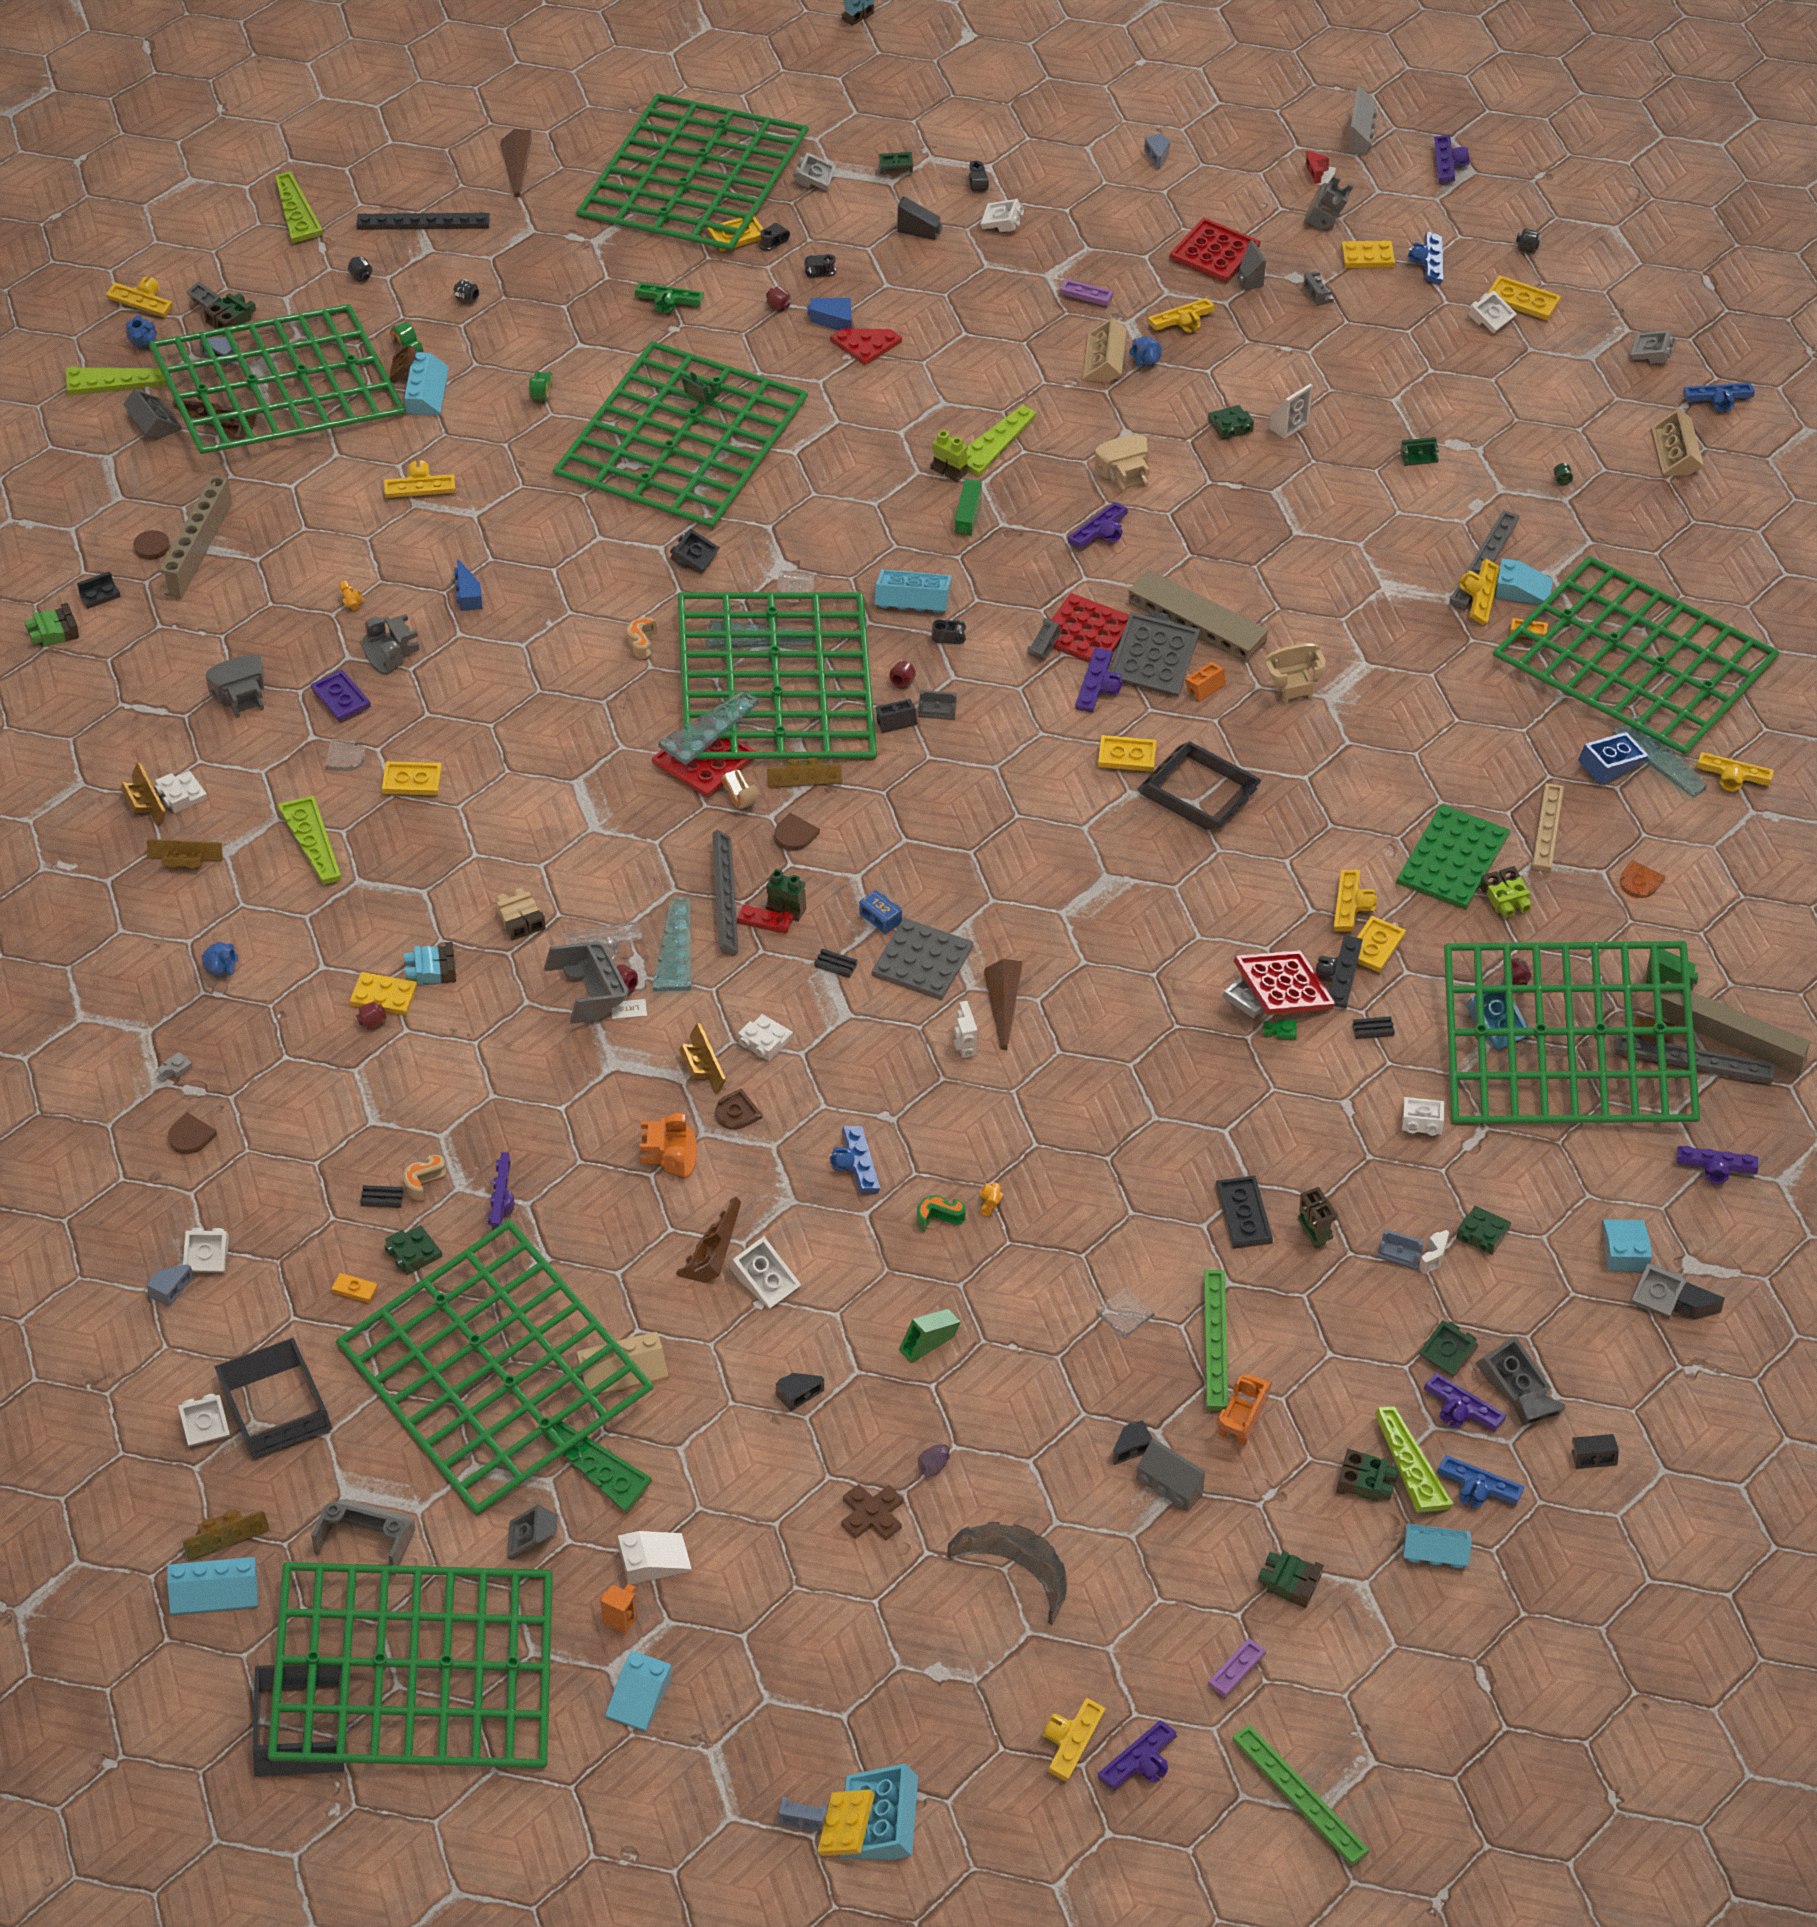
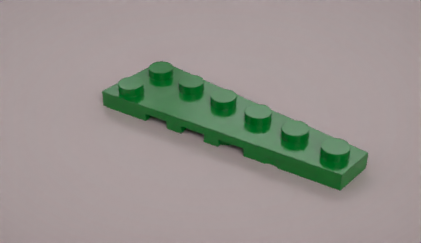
[542,1416,652,1513]

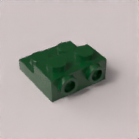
[1208,405,1254,440]
[1456,1206,1511,1255]
[384,1225,443,1275]
[1419,1320,1479,1377]

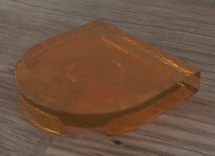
[1620,860,1665,898]

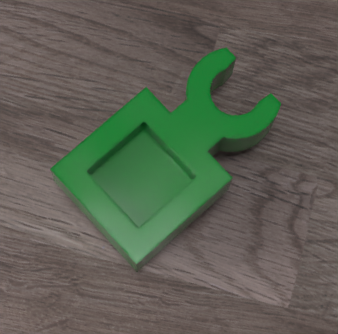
[1263,1020,1297,1040]

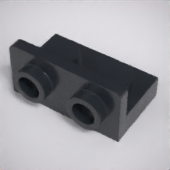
[77,571,121,609]

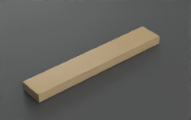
[1532,783,1564,872]

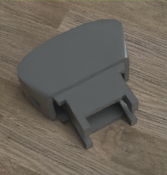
[1304,175,1354,230]
[362,614,419,675]
[206,655,264,718]

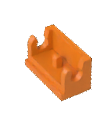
[1185,661,1226,702]

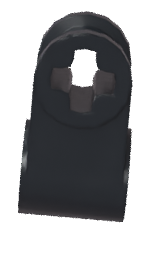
[969,160,989,191]
[760,223,790,251]
[804,254,837,278]
[931,619,966,644]

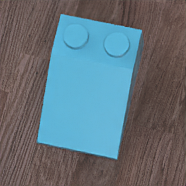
[1495,558,1553,605]
[1603,1219,1652,1272]
[605,1650,673,1732]

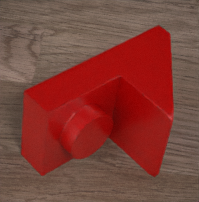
[1305,151,1329,184]

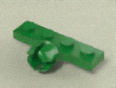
[635,282,704,314]

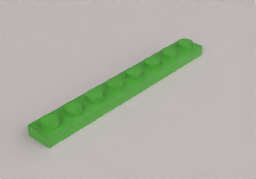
[1204,1270,1228,1411]
[1232,1724,1369,1866]

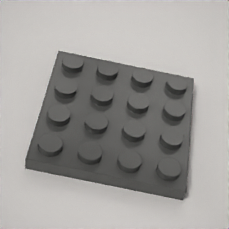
[1110,612,1200,697]
[872,918,974,1000]

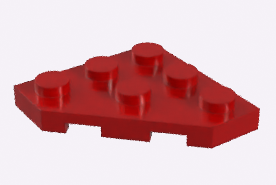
[830,328,902,366]

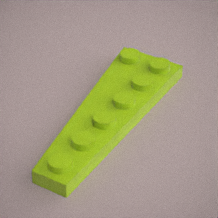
[275,171,323,243]
[966,405,1036,477]
[1375,1406,1454,1513]

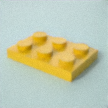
[708,216,763,252]
[1342,240,1395,268]
[1098,735,1157,772]
[382,761,442,795]
[1357,916,1406,973]
[350,972,418,1016]
[817,1789,875,1856]

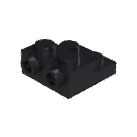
[670,528,720,574]

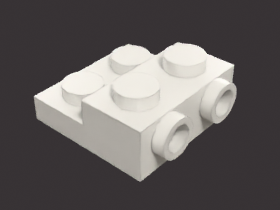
[980,199,1024,232]
[1468,290,1517,334]
[154,771,207,813]
[954,1001,978,1058]
[738,1014,793,1061]
[1402,1097,1444,1136]
[183,1228,229,1273]
[178,1394,230,1447]

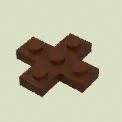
[841,1484,903,1540]

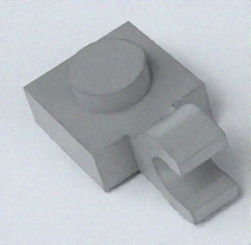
[156,1052,192,1082]

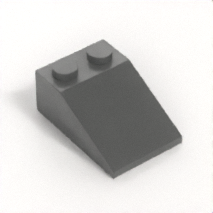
[1475,1336,1551,1407]

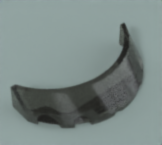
[947,1522,1067,1625]

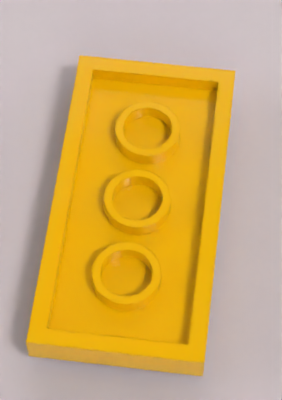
[1487,275,1561,321]

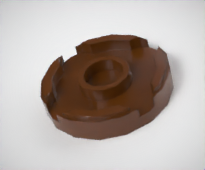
[133,530,170,559]

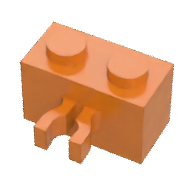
[600,1584,637,1635]

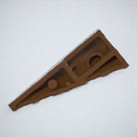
[500,129,532,197]
[172,399,257,439]
[984,959,1022,1050]
[676,1197,741,1283]

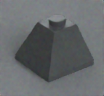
[1237,240,1266,291]
[507,1505,557,1559]

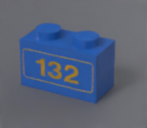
[859,889,902,935]

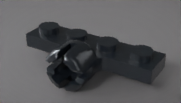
[1316,935,1363,1009]

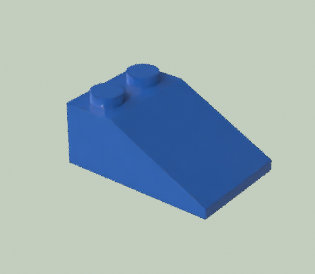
[1578,732,1649,784]

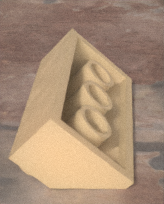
[1083,317,1127,382]
[1651,408,1704,476]
[576,1332,669,1396]

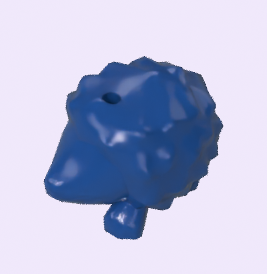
[126,316,157,349]
[1129,336,1162,367]
[201,942,238,977]

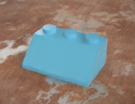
[1403,1524,1472,1568]

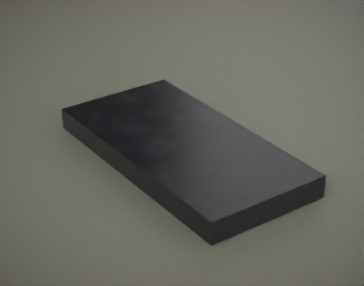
[1216,1175,1273,1249]

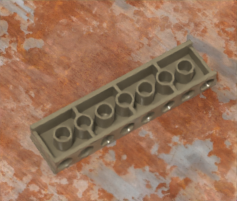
[160,475,232,599]
[1128,569,1269,663]
[1661,981,1811,1075]

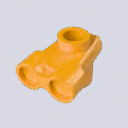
[339,581,364,611]
[979,1183,1003,1216]

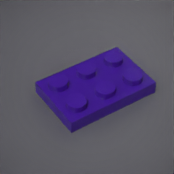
[310,669,371,722]

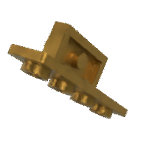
[767,758,842,787]
[121,763,166,825]
[147,839,223,869]
[679,1023,726,1093]
[182,1509,269,1560]

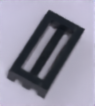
[814,949,857,978]
[1352,1016,1395,1039]
[360,1185,404,1208]

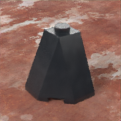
[897,196,942,240]

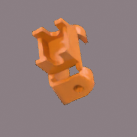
[640,1112,697,1179]
[1216,1374,1272,1445]

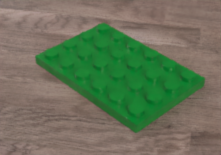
[1396,804,1510,910]

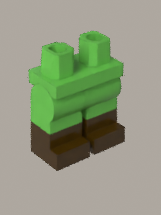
[25,602,79,647]

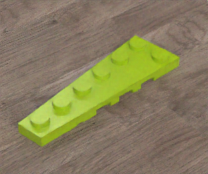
[66,366,167,395]
[278,795,341,885]

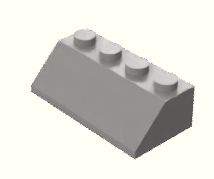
[1348,87,1378,155]

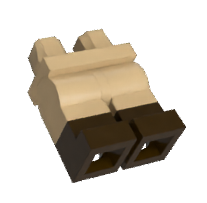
[496,888,546,941]

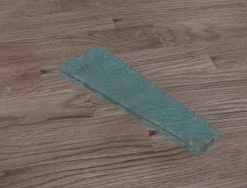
[704,620,815,649]
[658,691,758,765]
[1612,714,1707,798]
[653,898,691,991]

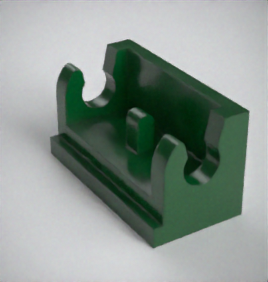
[879,152,913,174]
[681,372,719,404]
[1400,437,1439,466]

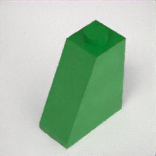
[955,479,982,536]
[1645,949,1698,991]
[899,1309,961,1363]

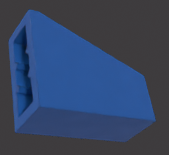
[807,298,851,330]

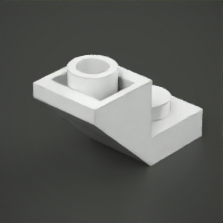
[1419,1230,1449,1274]

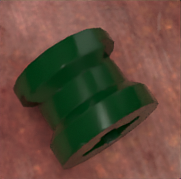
[1553,463,1573,485]

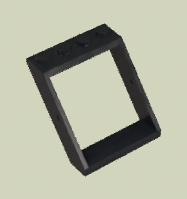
[1137,741,1261,830]
[214,1338,332,1459]
[253,1664,345,1777]

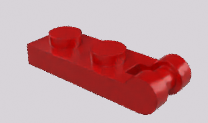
[737,904,794,934]

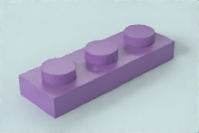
[1060,279,1113,306]
[1208,1638,1266,1698]

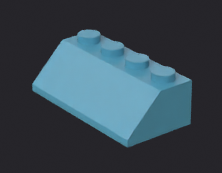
[404,352,449,415]
[167,1557,258,1616]

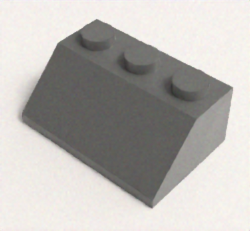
[123,389,182,439]
[1136,1438,1205,1512]

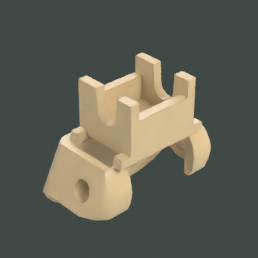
[1095,435,1149,493]
[1264,643,1326,704]

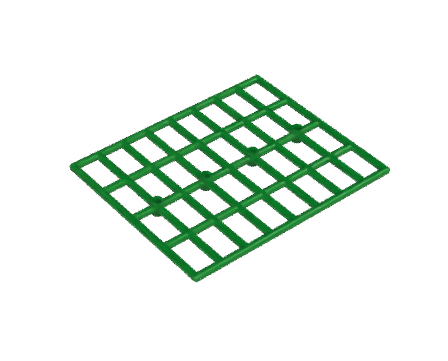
[576,93,809,250]
[149,304,406,454]
[553,341,808,527]
[1493,556,1779,754]
[677,592,877,759]
[1444,941,1700,1124]
[336,1220,654,1514]
[268,1562,553,1768]

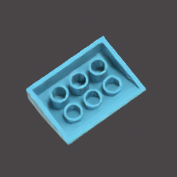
[875,569,952,613]
[840,1763,918,1860]

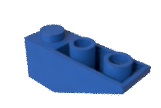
[454,560,483,611]

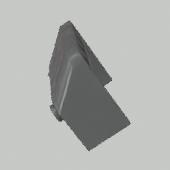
[544,942,628,1024]
[311,1499,415,1575]

